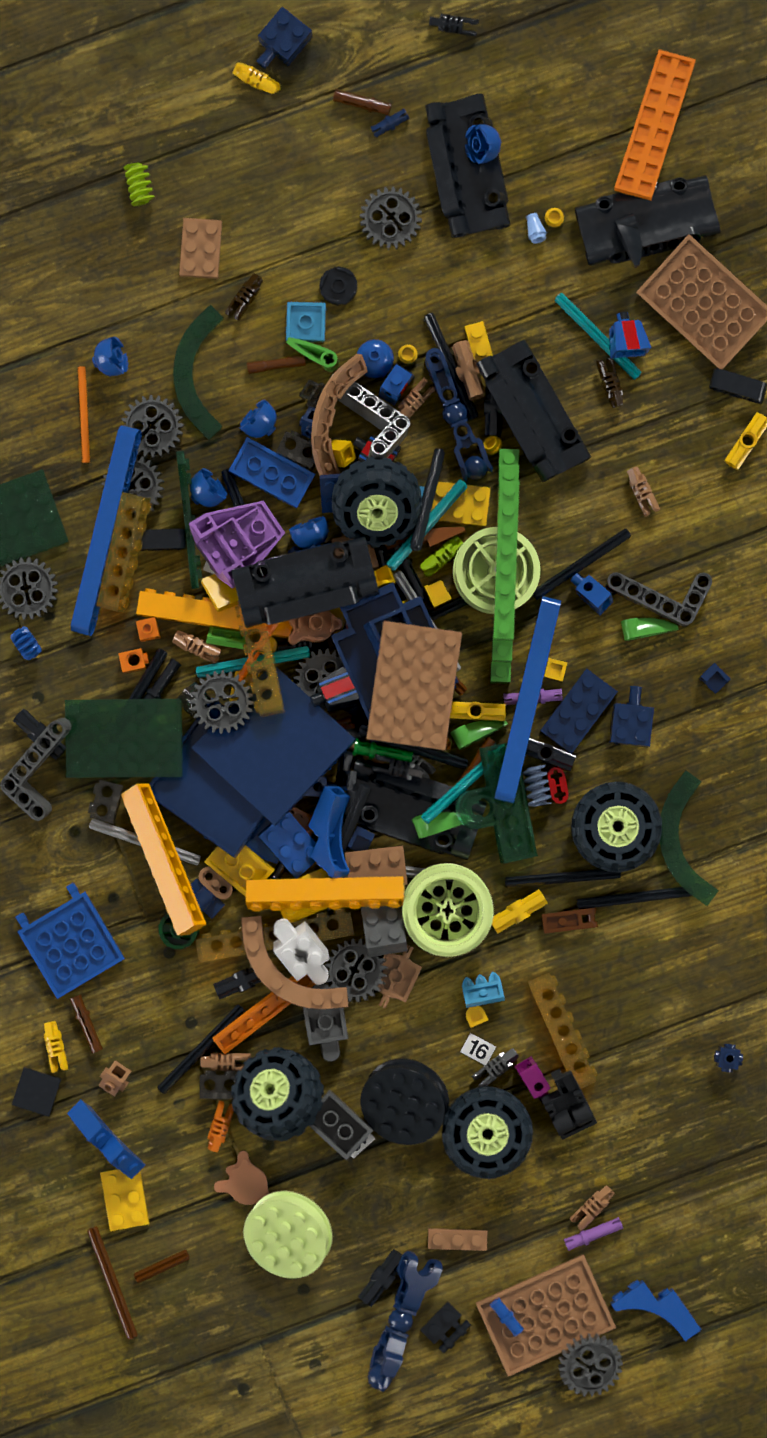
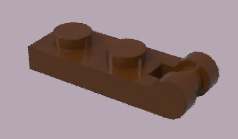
[542,908,598,934]

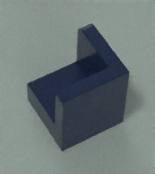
[699,663,731,694]
[347,826,375,851]

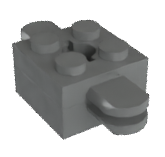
[303,983,349,1061]

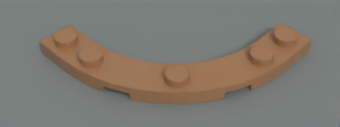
[311,354,368,476]
[242,916,349,1009]

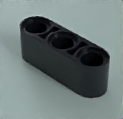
[709,369,767,404]
[129,529,186,551]

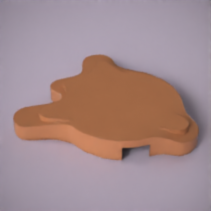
[288,610,342,645]
[214,1151,270,1205]

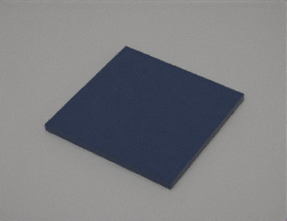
[192,663,356,826]
[149,698,265,858]

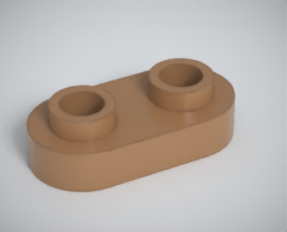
[199,867,233,899]

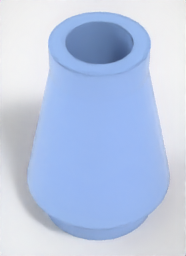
[526,213,547,244]

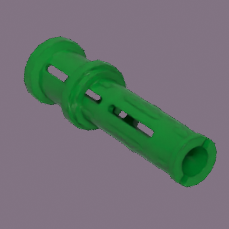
[353,738,413,762]

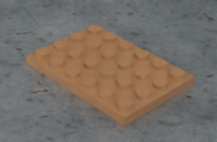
[636,234,767,370]
[367,621,462,750]
[476,1254,616,1376]

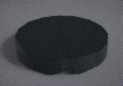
[319,266,358,306]

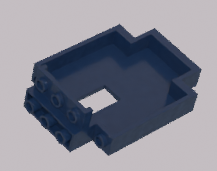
[331,583,459,721]

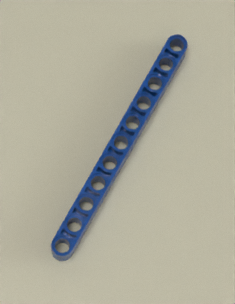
[71,425,142,636]
[494,596,561,803]

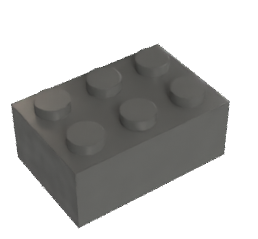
[361,906,408,957]
[309,1090,373,1160]

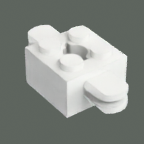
[273,919,329,985]

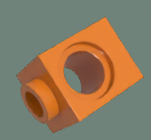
[136,617,161,642]
[118,648,149,674]

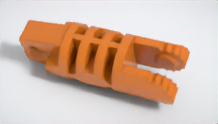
[207,1100,234,1152]

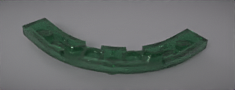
[173,304,224,440]
[176,451,202,589]
[660,770,719,907]

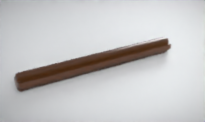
[87,1226,137,1340]

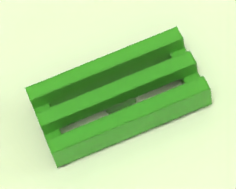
[206,627,248,649]

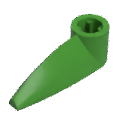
[286,337,339,372]
[621,618,679,641]
[450,720,508,750]
[412,812,471,838]

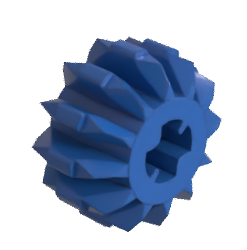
[11,626,41,660]

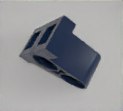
[191,878,225,919]

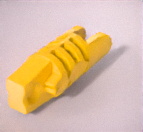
[233,62,281,94]
[44,1021,68,1073]

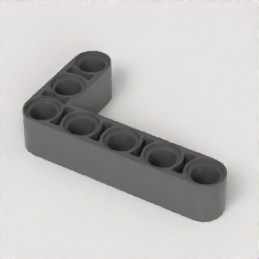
[330,374,410,460]
[606,572,712,627]
[0,718,71,821]

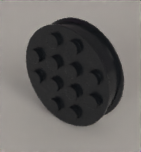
[360,1058,449,1145]

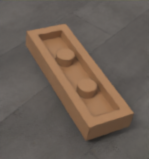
[428,1228,487,1251]

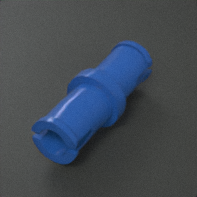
[490,1297,524,1337]

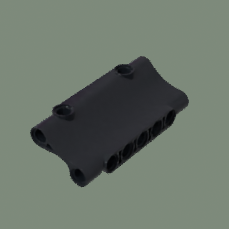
[425,94,511,238]
[574,175,721,266]
[476,339,591,483]
[231,536,380,628]
[343,759,487,860]

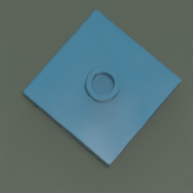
[286,302,326,342]

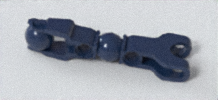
[425,348,493,482]
[367,1251,443,1392]

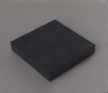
[12,1067,62,1117]

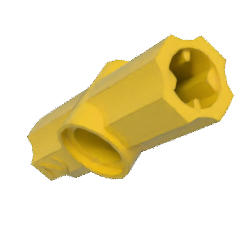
[724,412,767,470]
[450,701,506,721]
[492,889,548,934]

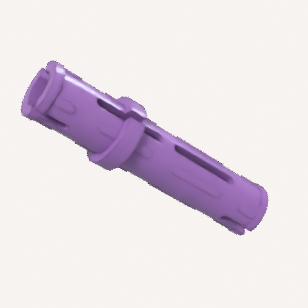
[503,688,563,705]
[564,1217,623,1251]

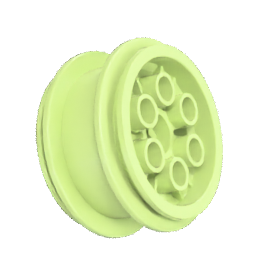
[402,863,494,957]

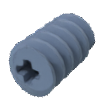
[522,765,552,807]

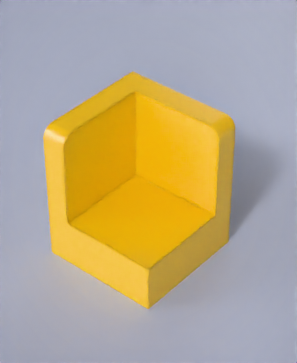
[331,439,356,468]
[374,565,395,589]
[424,580,452,609]

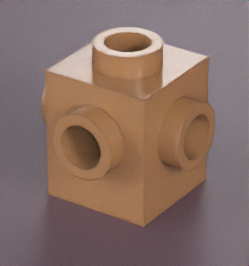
[99,1061,131,1097]

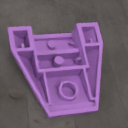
[189,501,285,588]

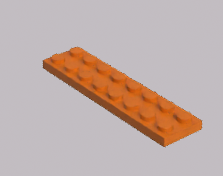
[614,50,696,201]

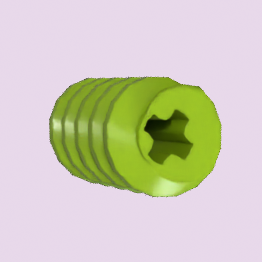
[123,163,154,206]

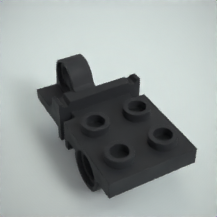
[541,1069,597,1140]

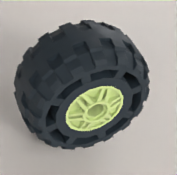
[332,457,422,548]
[571,782,662,872]
[231,1047,324,1141]
[442,1087,533,1179]

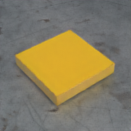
[201,574,240,612]

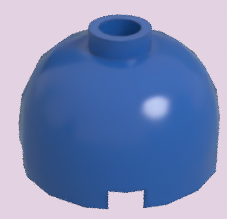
[465,124,501,164]
[92,336,128,376]
[357,339,394,379]
[239,399,277,438]
[190,468,227,507]
[289,516,329,549]

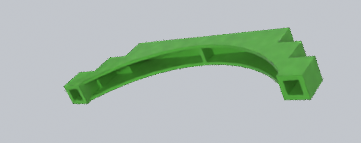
[490,449,519,684]

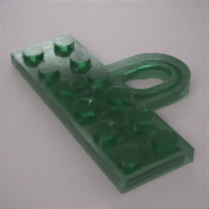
[456,742,538,864]

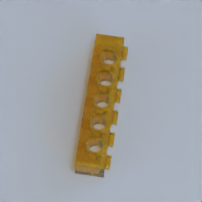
[96,492,151,612]
[235,600,285,717]
[527,972,598,1089]

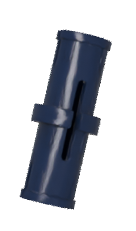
[370,108,410,138]

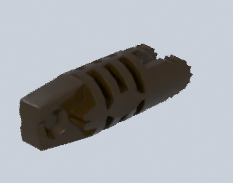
[225,273,263,321]
[596,358,624,408]

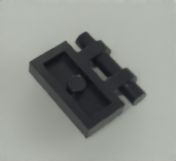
[420,1301,471,1353]

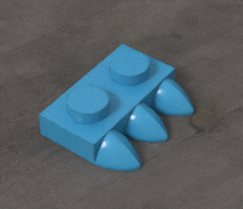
[462,972,505,1008]

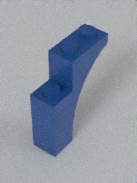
[308,786,350,878]
[67,1100,145,1179]
[610,1280,701,1341]

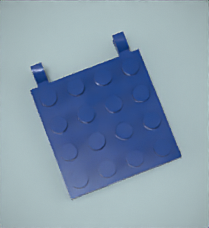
[16,883,125,999]

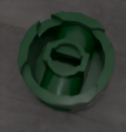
[159,913,199,949]

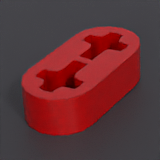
[547,767,569,804]

